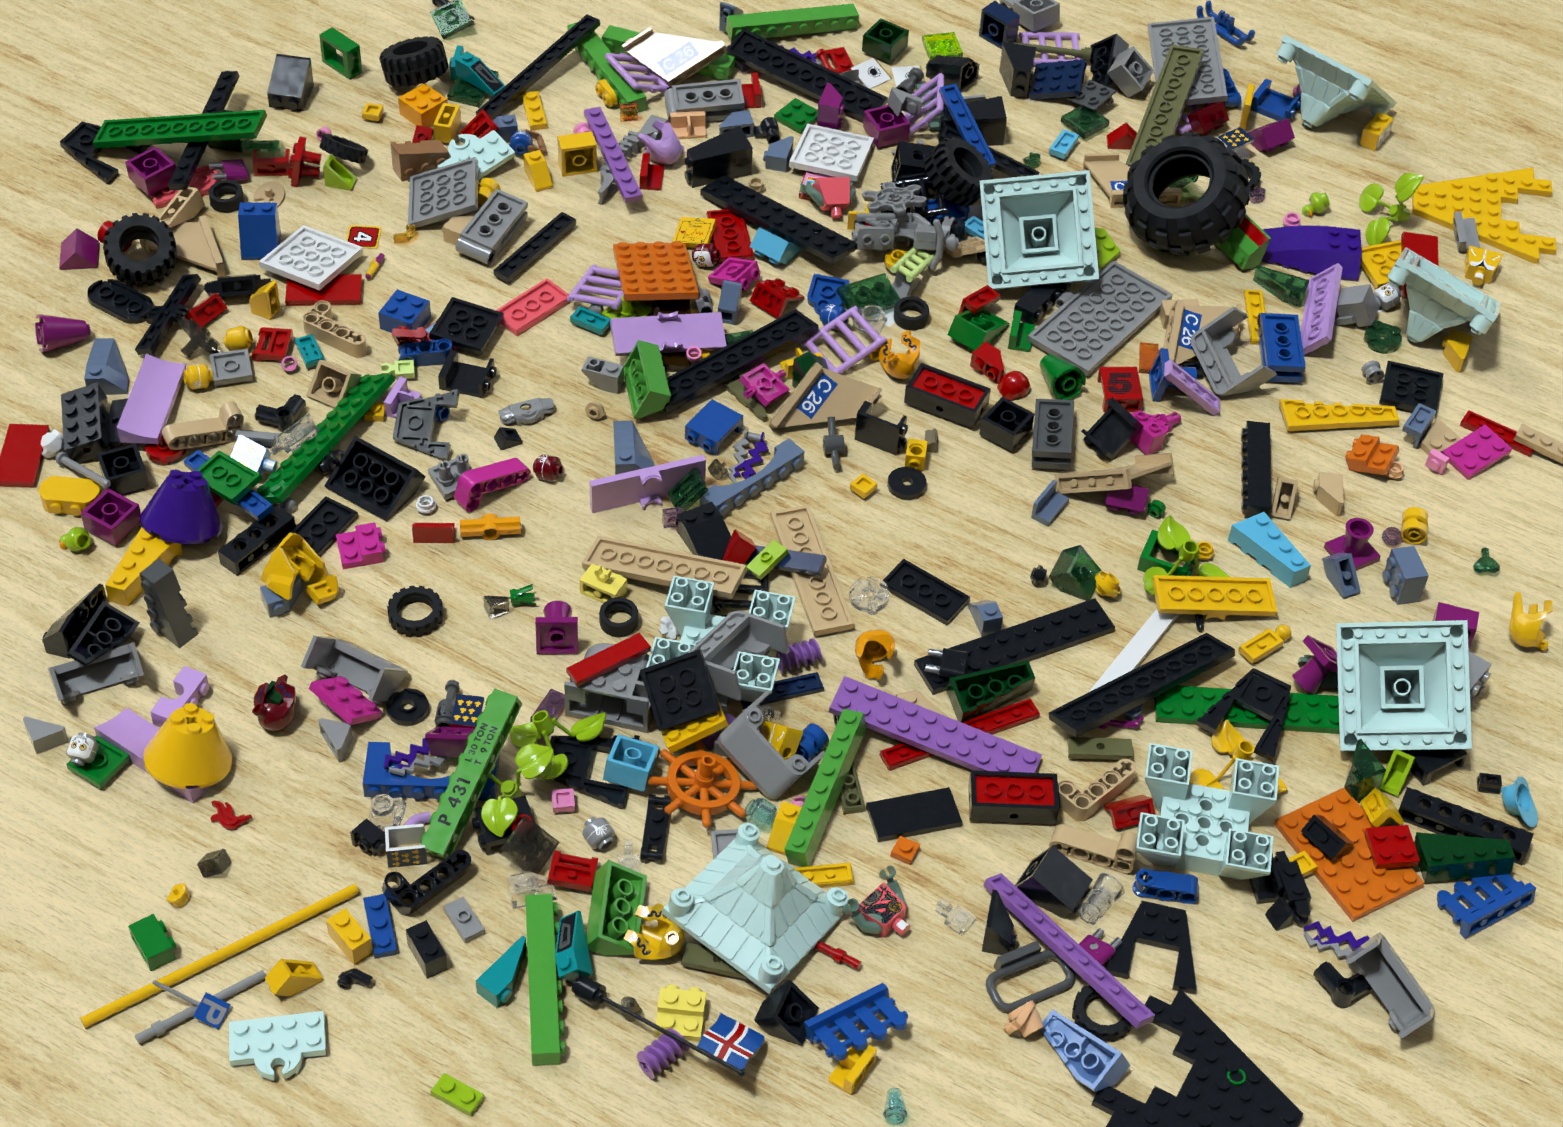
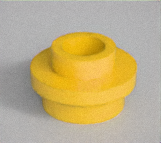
[1197,541,1214,560]

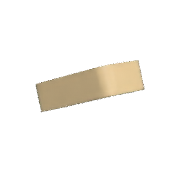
[303,300,367,358]
[162,401,244,450]
[1058,759,1136,822]
[1049,824,1138,874]

